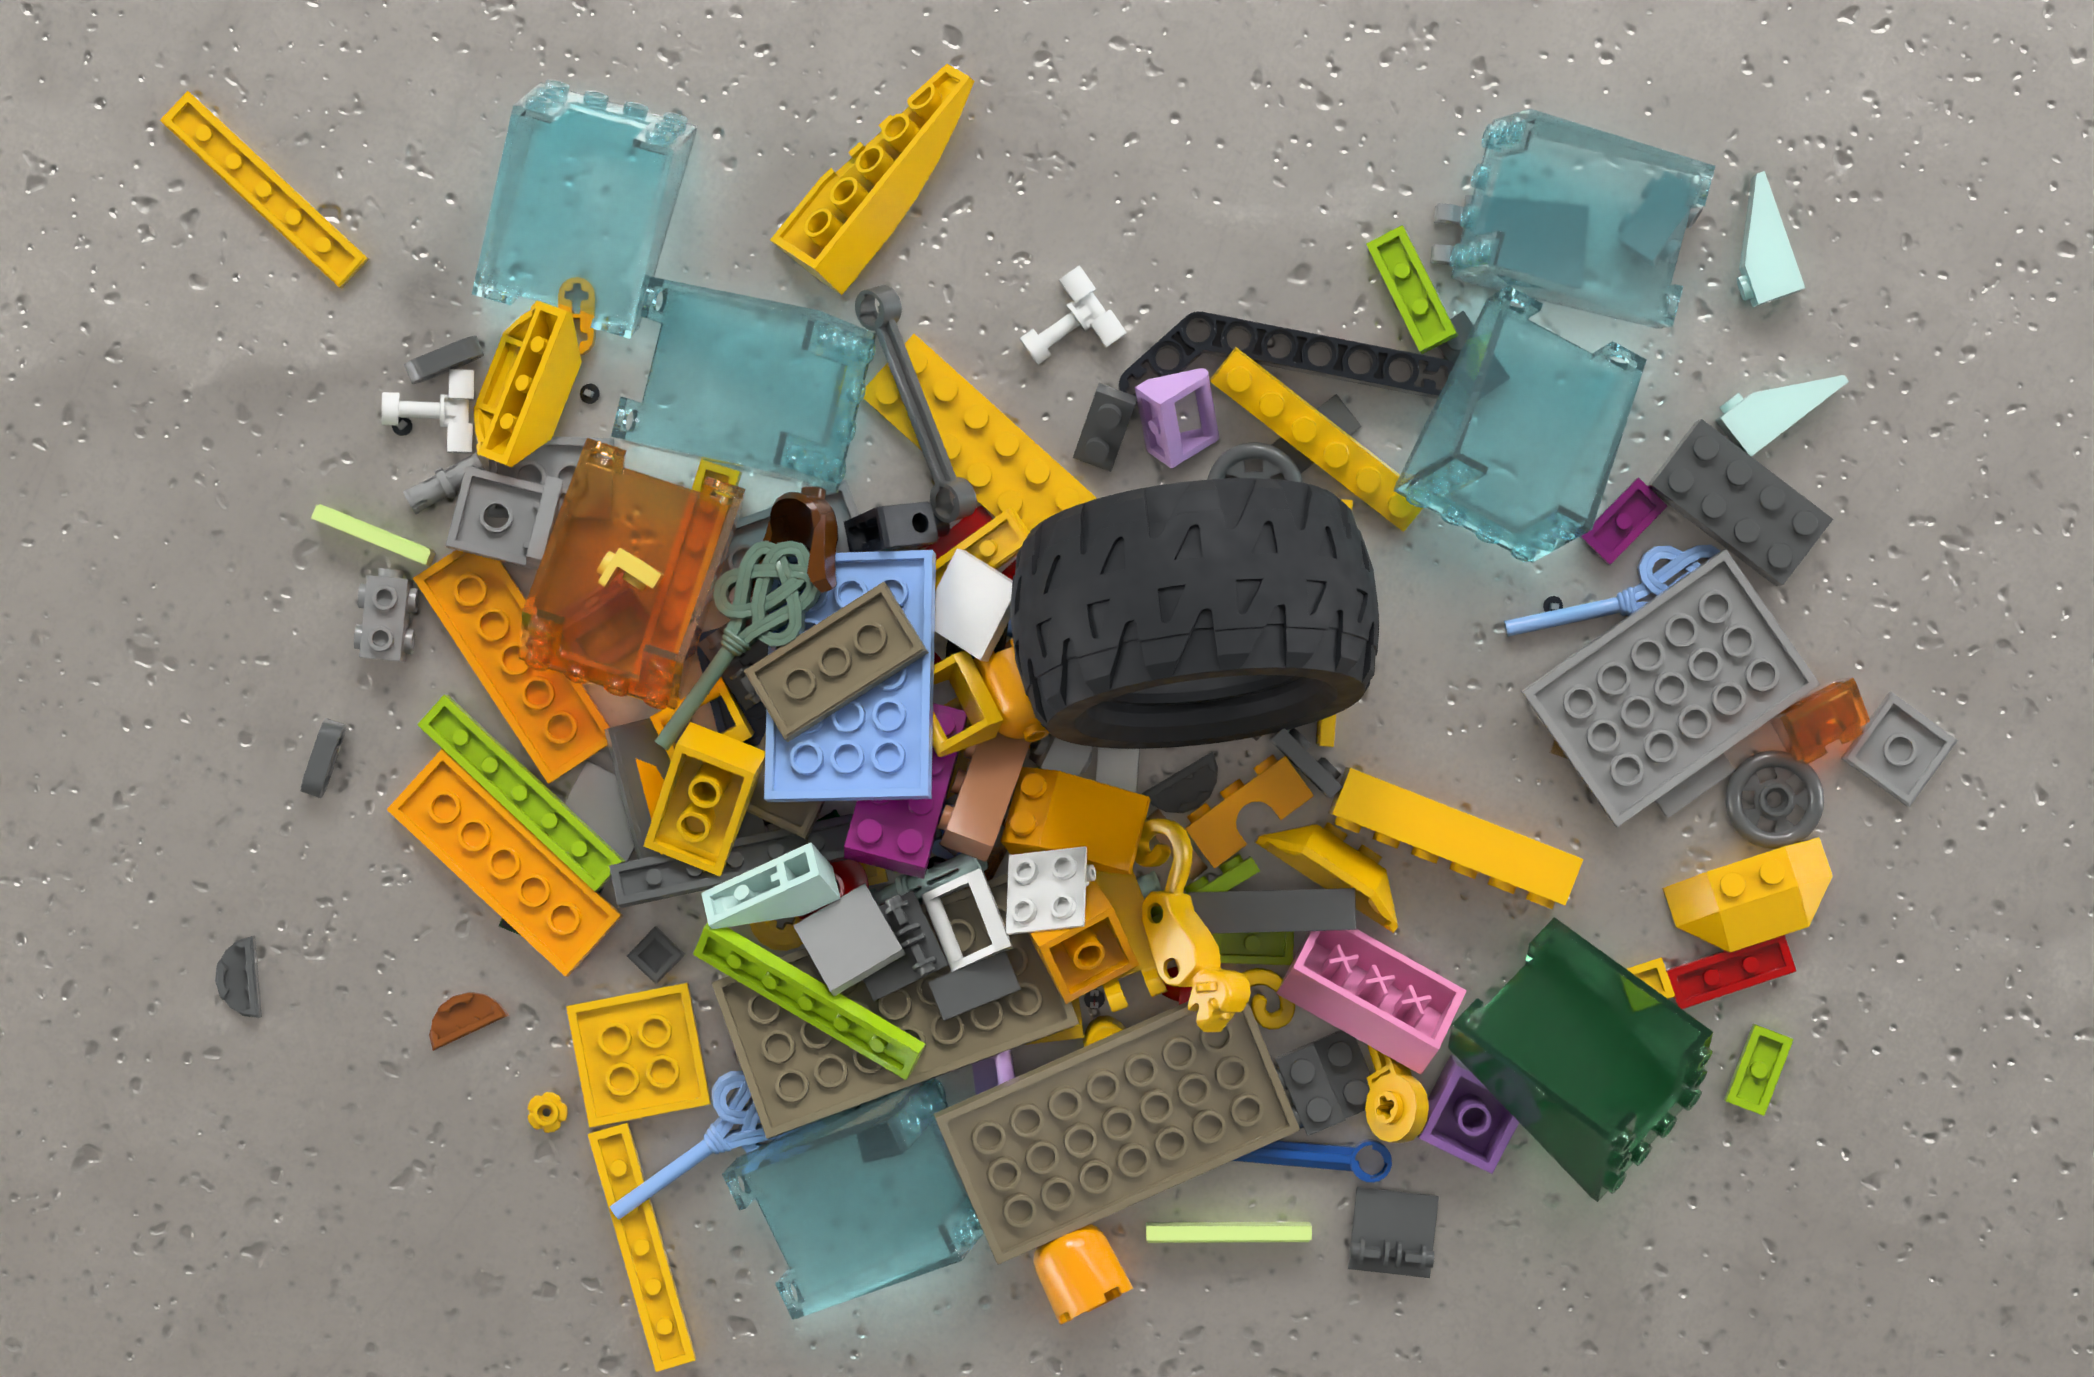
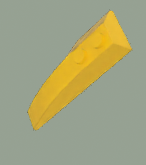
[770,64,975,295]

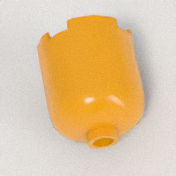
[973,639,1049,742]
[1033,1224,1133,1325]

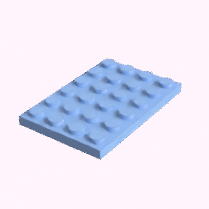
[764,550,936,802]

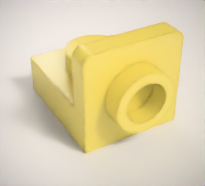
[596,548,665,591]

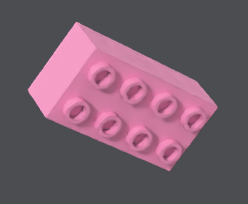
[1276,929,1467,1075]

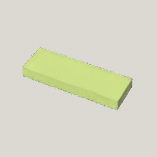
[311,504,436,566]

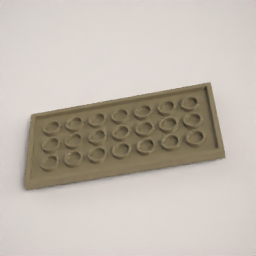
[711,873,1080,1139]
[933,1001,1300,1265]

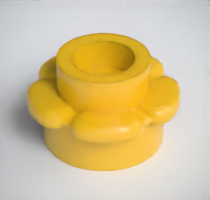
[527,1092,568,1133]

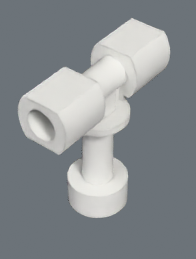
[1020,265,1127,365]
[382,369,474,453]

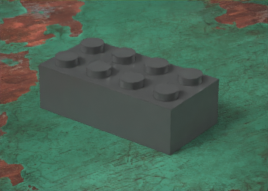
[1647,419,1833,587]

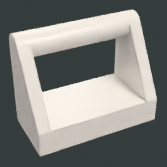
[922,868,1014,972]

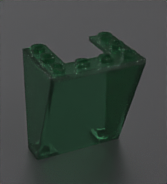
[1448,917,1713,1202]

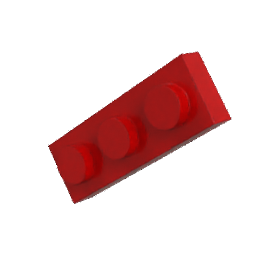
[1666,935,1797,1010]

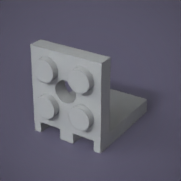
[446,466,563,571]

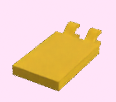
[1089,869,1167,1013]

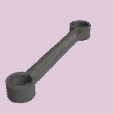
[855,285,977,523]

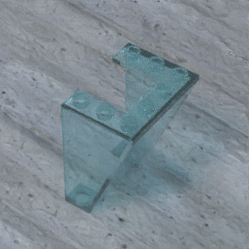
[472,80,698,339]
[1450,109,1715,329]
[611,277,877,493]
[1393,285,1647,563]
[722,1078,984,1320]

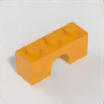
[1185,754,1314,869]

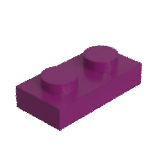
[1579,477,1668,565]

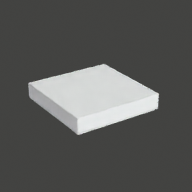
[935,548,1013,662]

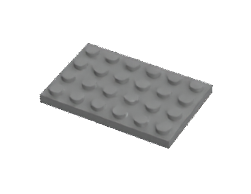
[1521,549,1820,827]

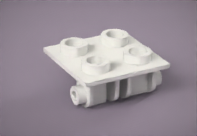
[1006,846,1096,935]

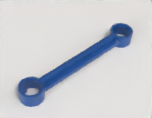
[1232,1139,1392,1182]

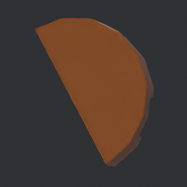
[429,992,509,1051]

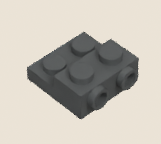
[1275,1030,1371,1136]

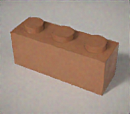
[937,732,1031,862]

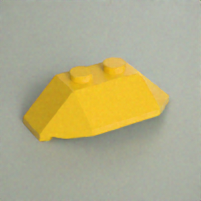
[473,300,582,467]
[1254,821,1398,933]
[1662,837,1833,953]

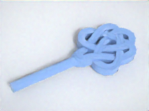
[1504,545,1720,637]
[610,1071,812,1220]

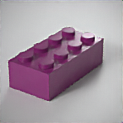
[844,703,967,879]

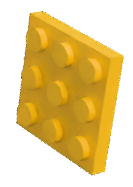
[566,982,711,1128]

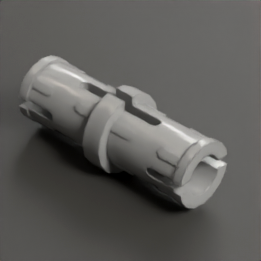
[403,452,486,514]

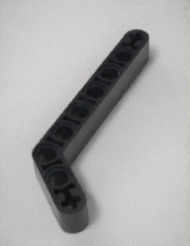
[1118,312,1460,406]

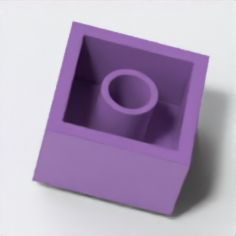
[1418,1055,1530,1174]

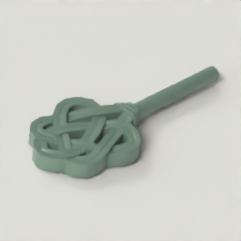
[655,541,821,751]

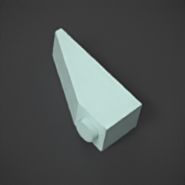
[1737,171,1805,308]
[1715,375,1849,456]
[701,842,841,929]

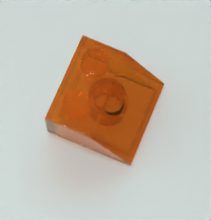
[1769,677,1870,764]

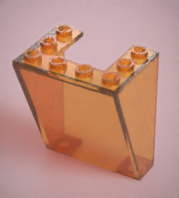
[519,438,745,710]

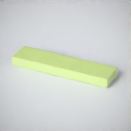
[1146,1222,1312,1243]

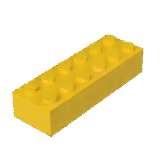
[1328,767,1584,910]

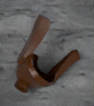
[751,487,838,597]

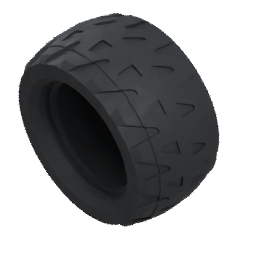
[1010,478,1379,749]

